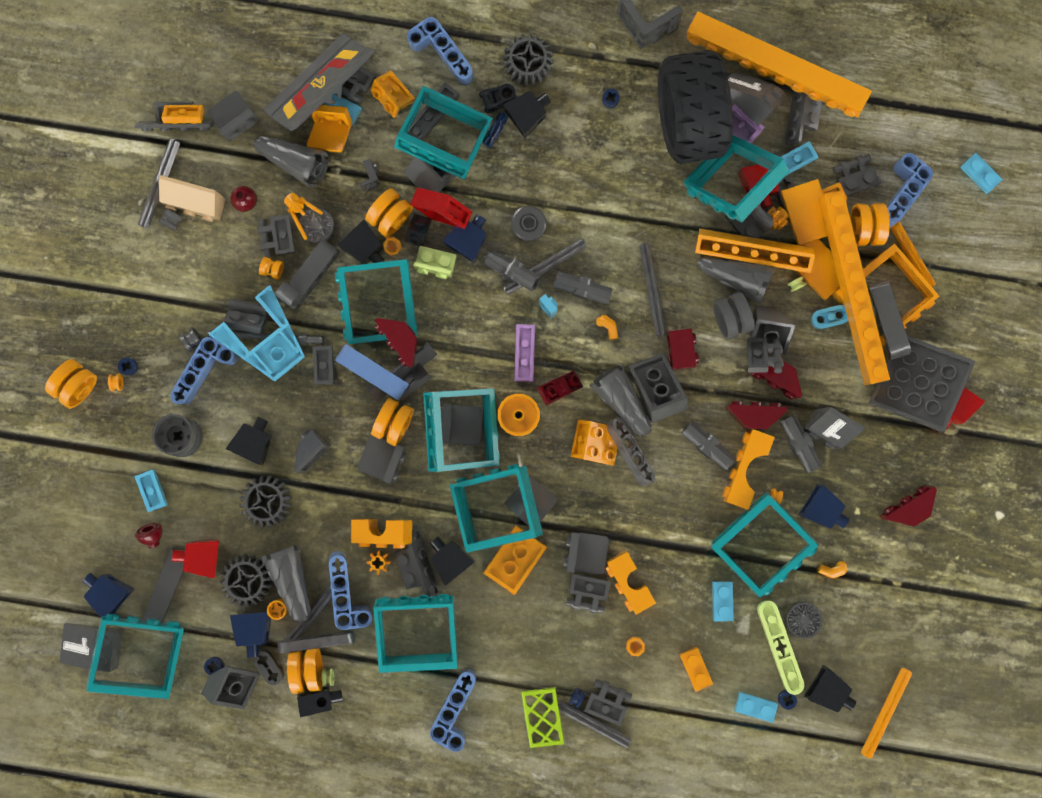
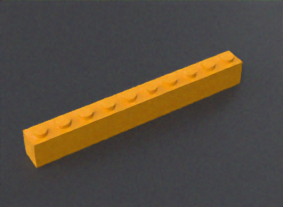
[687,11,872,118]
[819,190,890,386]

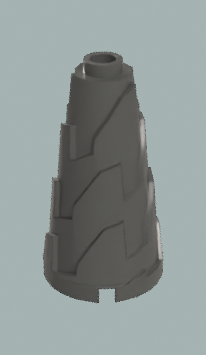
[253,135,329,188]
[697,255,775,304]
[589,363,652,437]
[261,544,311,623]

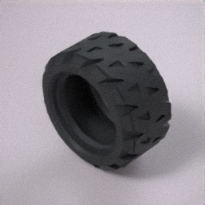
[658,50,733,164]

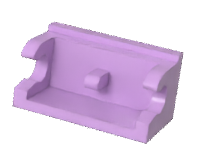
[732,104,765,143]

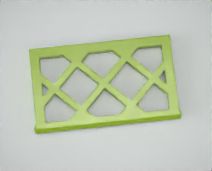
[521,687,564,748]

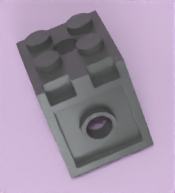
[616,0,683,49]

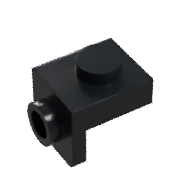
[406,213,432,246]

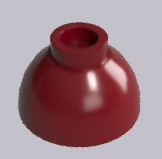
[230,186,257,212]
[135,523,163,548]

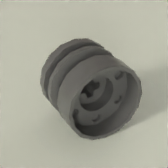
[152,414,203,457]

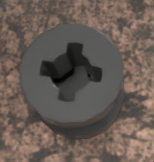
[158,209,183,231]
[179,328,202,351]

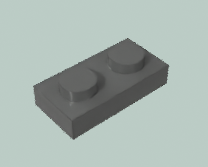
[313,346,335,385]

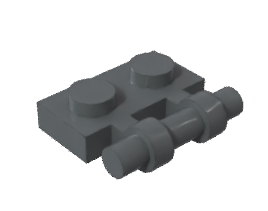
[342,67,376,104]
[833,154,881,197]
[257,214,296,258]
[747,338,784,373]
[566,573,611,614]
[584,679,632,726]

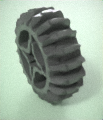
[503,33,554,86]
[239,476,292,528]
[220,554,273,607]

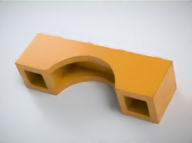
[722,429,775,510]

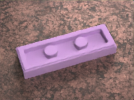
[514,324,535,382]

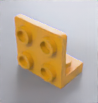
[570,420,618,466]

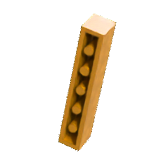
[695,228,815,273]

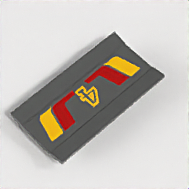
[263,33,374,131]

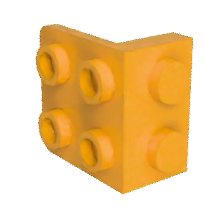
[307,104,353,153]

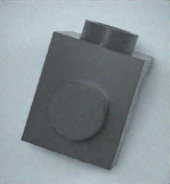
[359,158,380,191]

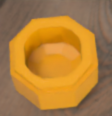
[383,236,402,256]
[626,636,645,656]

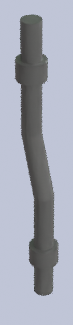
[207,329,324,345]

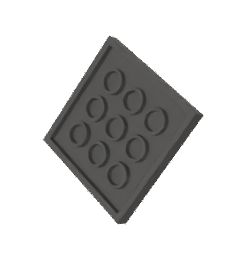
[869,336,976,433]

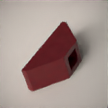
[374,318,418,368]
[747,361,802,400]
[537,371,583,406]
[726,401,787,430]
[880,485,937,527]

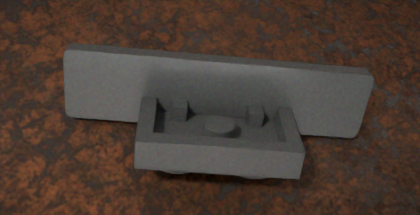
[785,91,822,146]
[135,101,215,131]
[368,343,437,401]
[395,525,440,597]

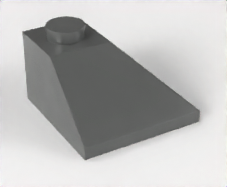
[749,305,796,355]
[294,430,331,474]
[504,475,558,526]
[201,666,260,709]

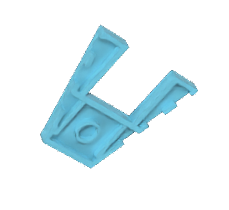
[209,285,305,381]

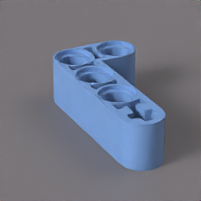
[407,17,473,85]
[887,153,933,228]
[170,337,239,405]
[335,344,409,401]
[329,551,372,630]
[430,669,476,752]

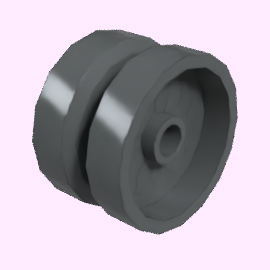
[713,291,755,340]

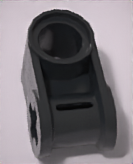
[479,83,516,113]

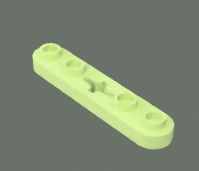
[757,600,804,695]

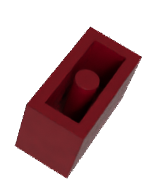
[666,329,699,371]

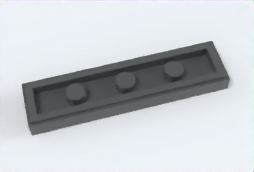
[408,83,460,141]
[142,549,184,623]

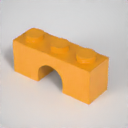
[351,519,412,548]
[605,550,656,615]

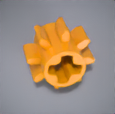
[767,206,789,230]
[366,550,391,575]

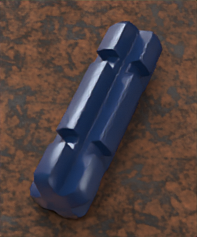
[483,112,508,148]

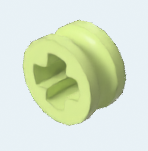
[787,276,807,292]
[322,668,334,687]

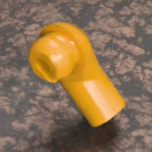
[596,315,619,340]
[817,561,847,579]

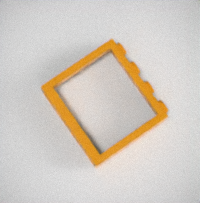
[832,243,939,346]

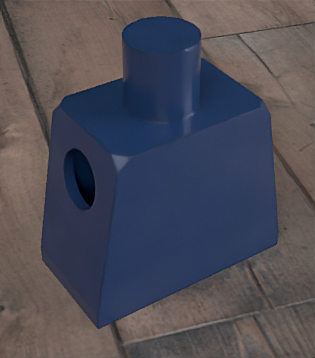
[443,214,487,263]
[798,484,849,529]
[83,573,134,618]
[230,612,271,658]

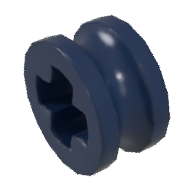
[602,89,620,108]
[118,358,138,375]
[204,657,224,675]
[569,688,585,708]
[777,690,797,710]

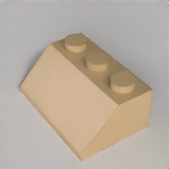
[159,175,226,222]

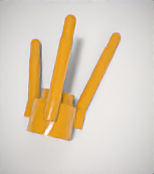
[284,193,323,240]

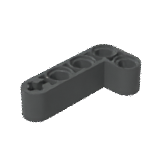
[275,239,340,310]
[868,280,911,360]

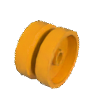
[365,188,413,238]
[850,203,890,246]
[45,359,97,409]
[498,394,540,437]
[371,397,414,447]
[287,648,323,694]

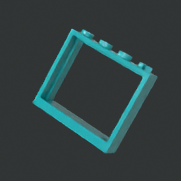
[394,86,493,180]
[683,135,790,222]
[335,259,418,344]
[423,388,500,472]
[449,464,543,553]
[711,491,819,598]
[373,594,458,673]
[86,614,184,699]

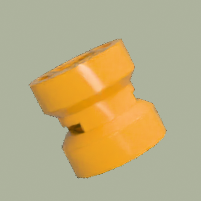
[259,257,284,280]
[267,598,288,620]

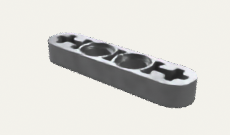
[607,418,655,486]
[277,631,355,653]

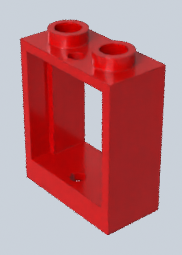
[410,187,472,229]

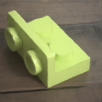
[413,246,457,279]

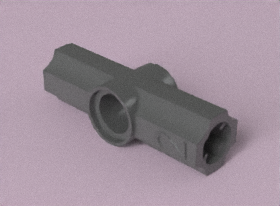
[484,250,541,291]
[553,271,613,305]
[780,414,822,473]
[681,421,736,471]

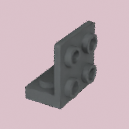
[725,203,774,238]

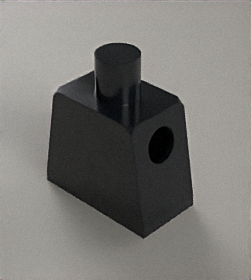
[503,91,551,139]
[337,220,385,264]
[226,417,272,465]
[430,536,475,586]
[804,665,856,712]
[297,686,343,717]

